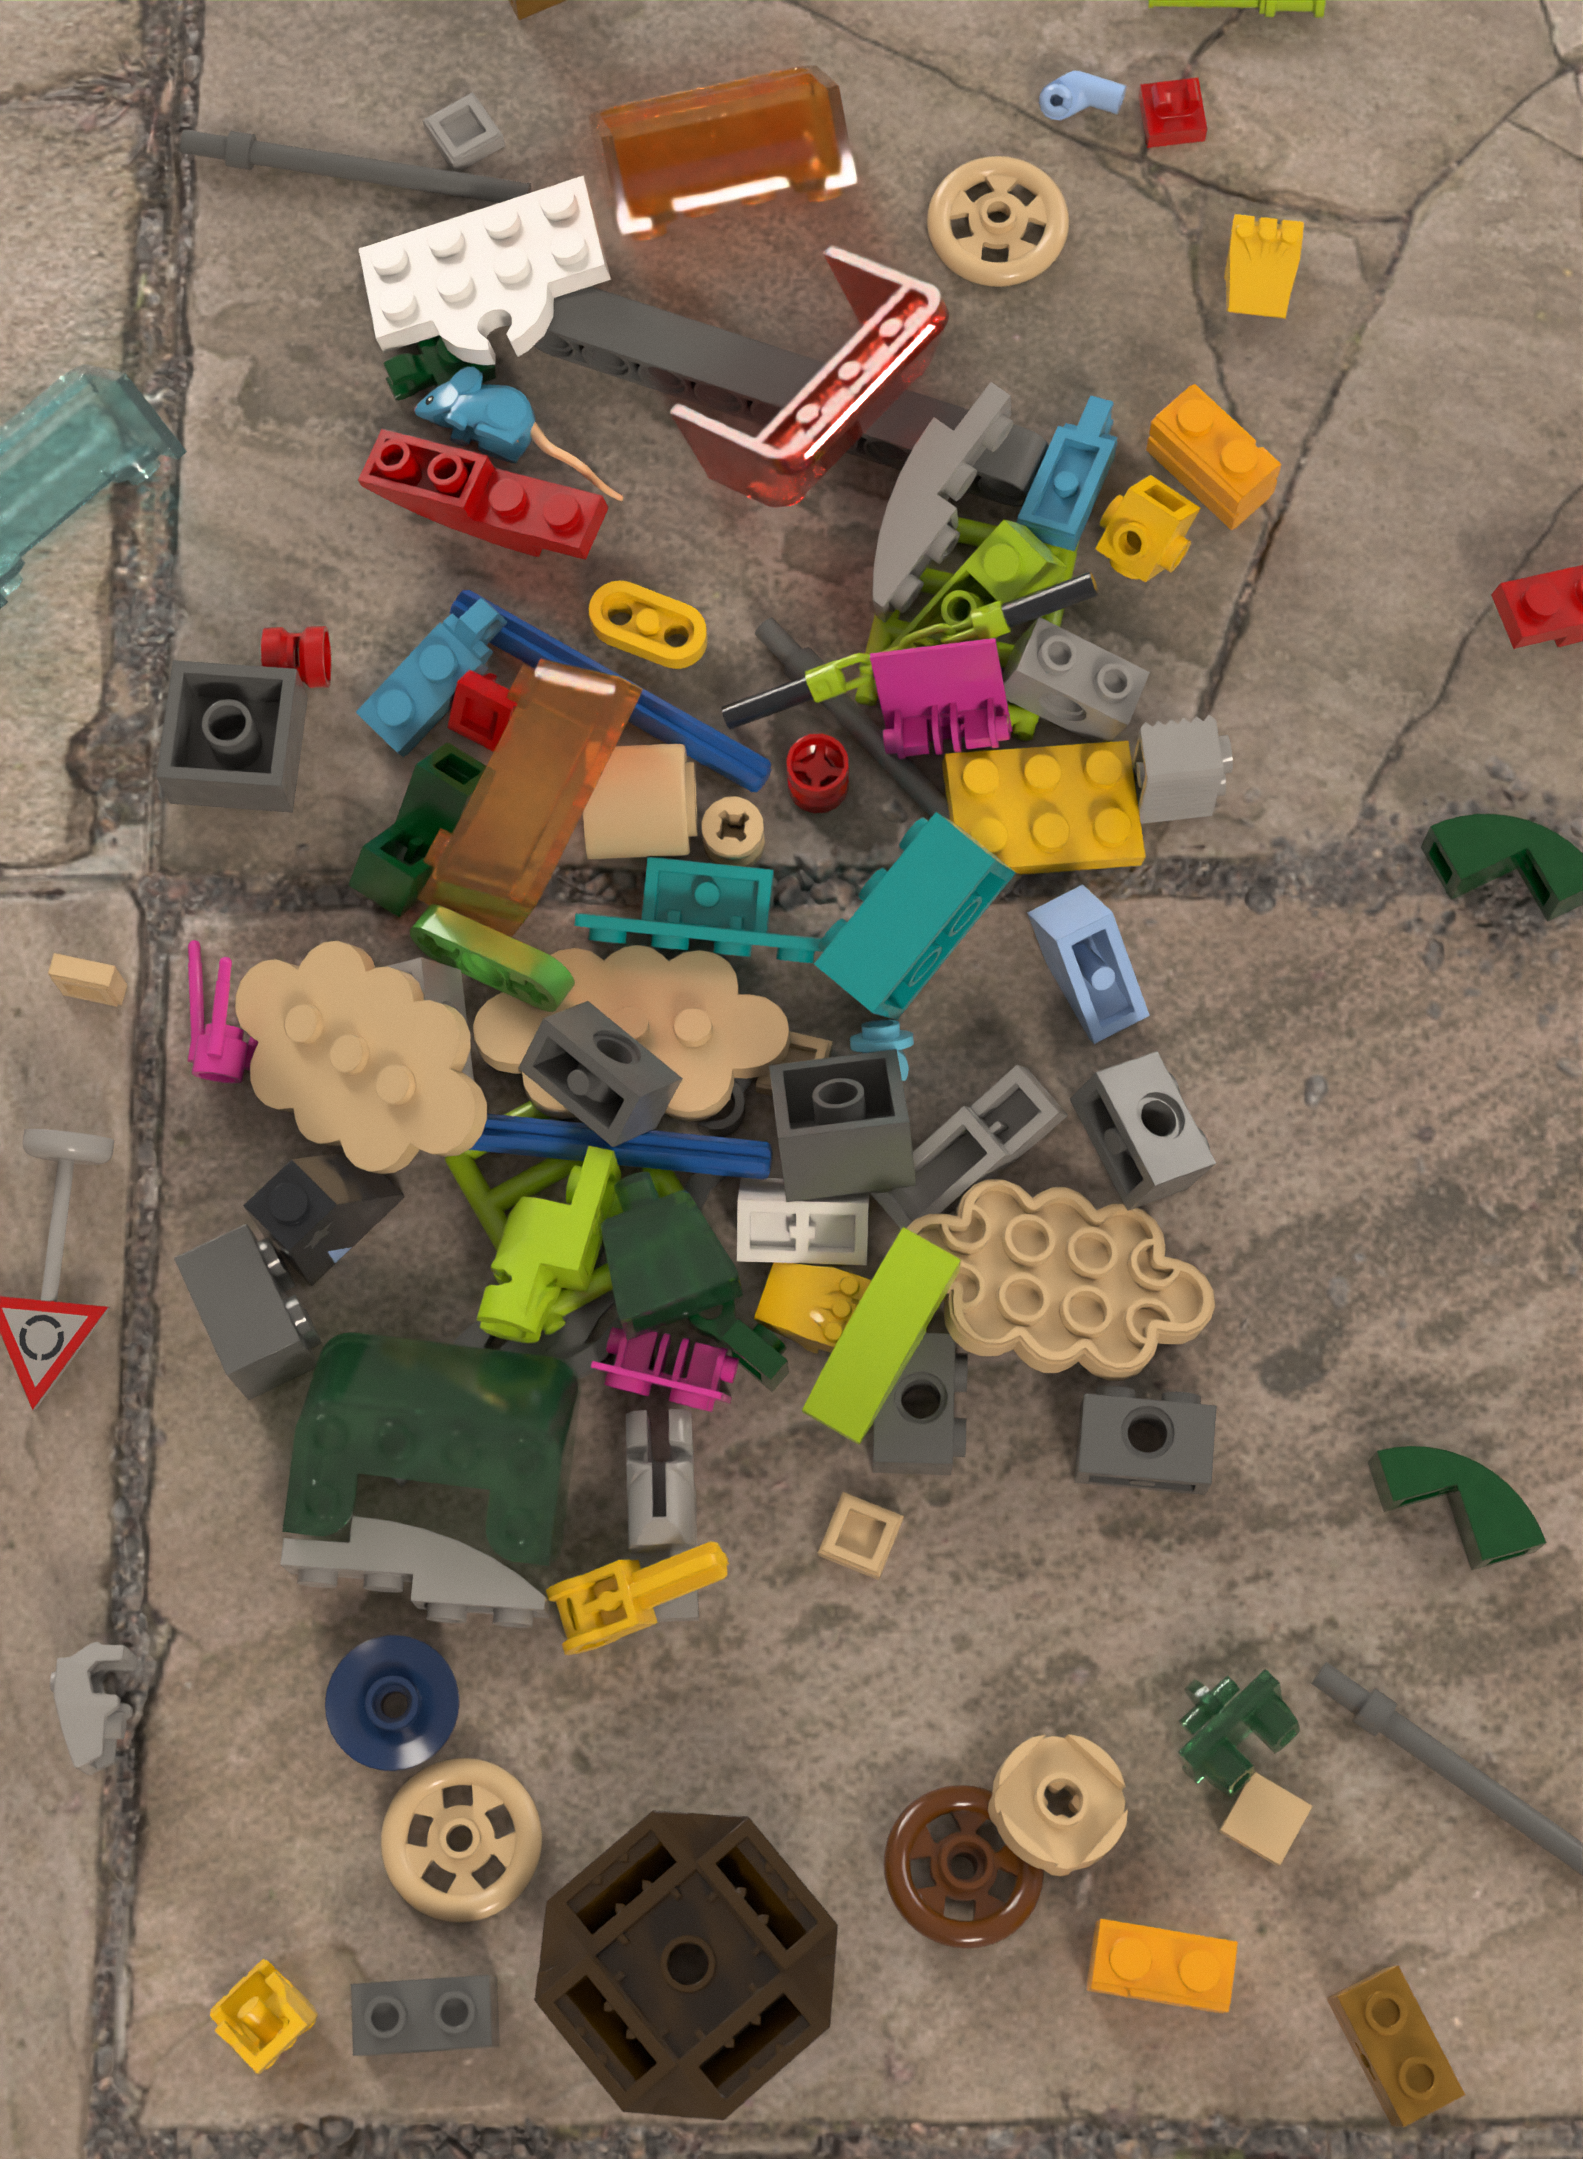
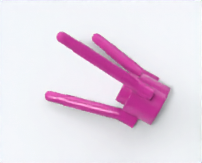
[187,940,259,1084]

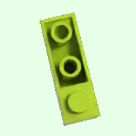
[886,519,1068,650]

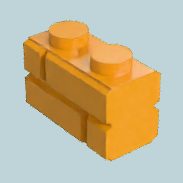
[1146,383,1282,531]
[1086,1918,1238,2014]

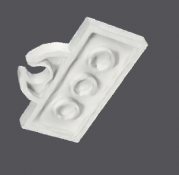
[359,176,611,365]

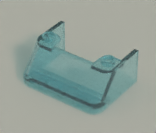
[0,364,187,609]

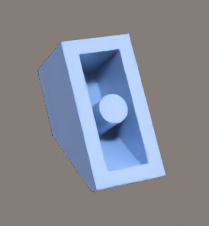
[1027,885,1150,1044]

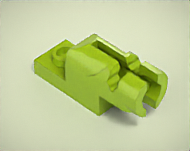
[476,1146,622,1343]

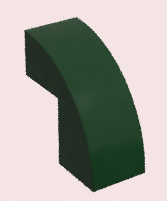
[348,742,499,917]
[1421,814,1583,922]
[1368,1446,1547,1570]

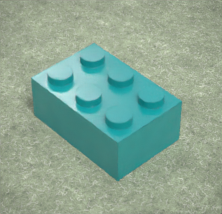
[814,812,1016,1020]

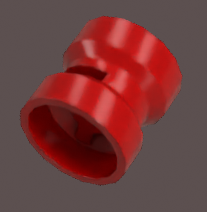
[261,626,332,688]
[786,733,849,813]

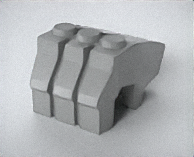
[50,1642,137,1775]

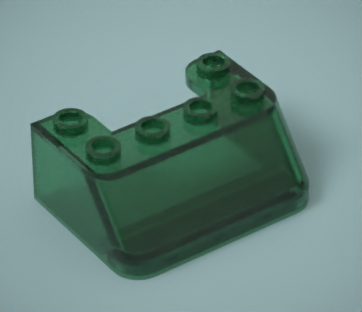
[282,1331,581,1566]

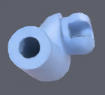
[1039,70,1127,120]

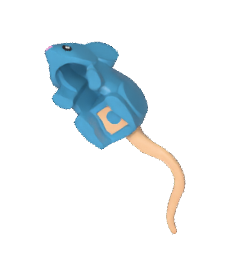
[415,367,623,501]

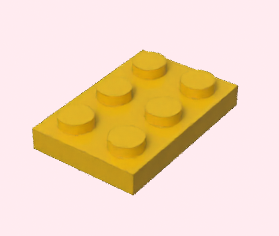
[942,741,1146,875]

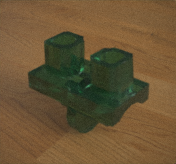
[1178,1669,1300,1797]

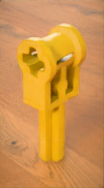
[546,1541,729,1655]

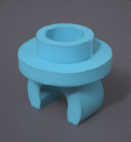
[850,1020,914,1081]

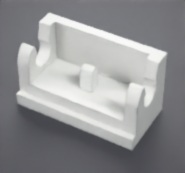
[737,1178,869,1265]

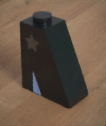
[243,1153,405,1286]

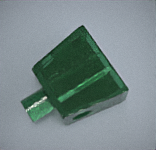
[600,1172,743,1340]

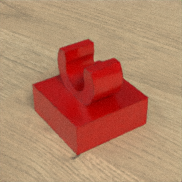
[1139,77,1207,148]
[447,669,525,755]

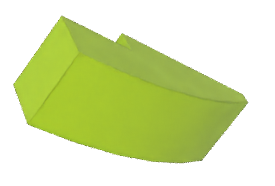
[802,1227,961,1445]

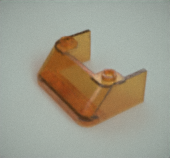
[417,658,643,937]

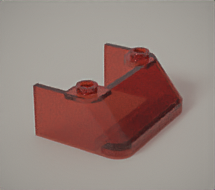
[669,245,949,508]

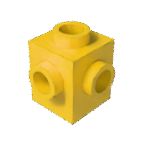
[1095,475,1201,582]

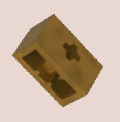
[1326,1965,1466,2127]

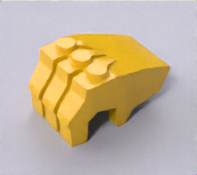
[1224,214,1304,319]
[754,1262,872,1353]
[210,1959,318,2075]

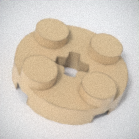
[988,1734,1128,1876]

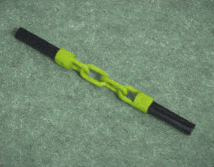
[722,571,1099,730]

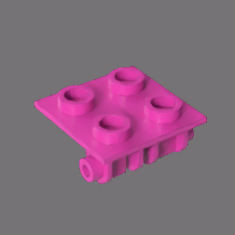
[870,638,1012,759]
[591,1324,739,1412]

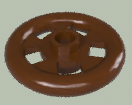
[883,1785,1044,1949]

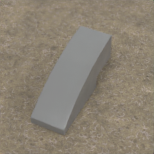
[870,1065,1068,1229]

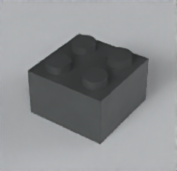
[156,660,308,813]
[769,1049,916,1202]
[174,1224,322,1400]

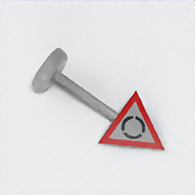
[0,1129,115,1411]

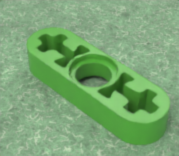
[409,904,575,1012]

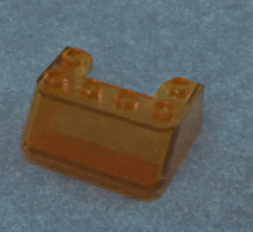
[588,65,857,240]

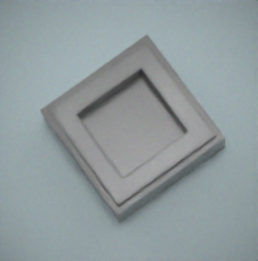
[423,92,505,172]

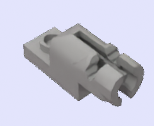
[626,1409,699,1622]

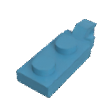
[1016,395,1118,551]
[356,598,507,757]

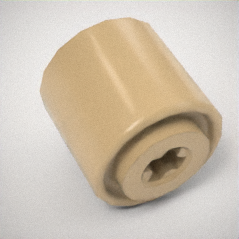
[582,744,698,859]

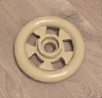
[927,156,1069,287]
[381,1758,542,1922]

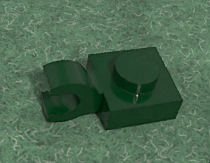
[383,335,496,401]
[686,1283,789,1392]

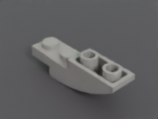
[873,382,1014,623]
[280,1516,551,1628]

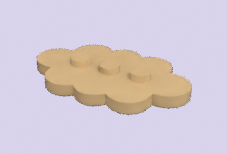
[236,941,487,1174]
[473,945,791,1122]
[906,1179,1215,1380]

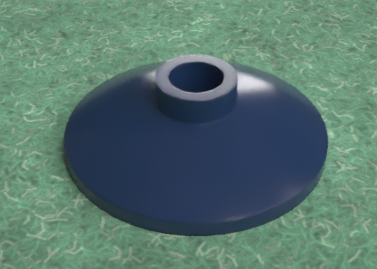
[325,1635,460,1771]

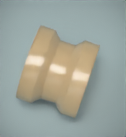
[701,797,765,867]

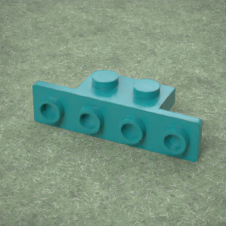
[574,857,823,963]

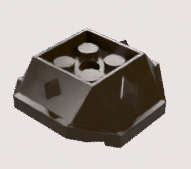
[534,1810,838,2121]

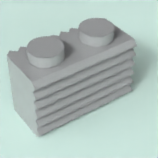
[1132,715,1233,824]

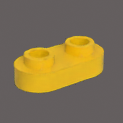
[589,581,708,669]

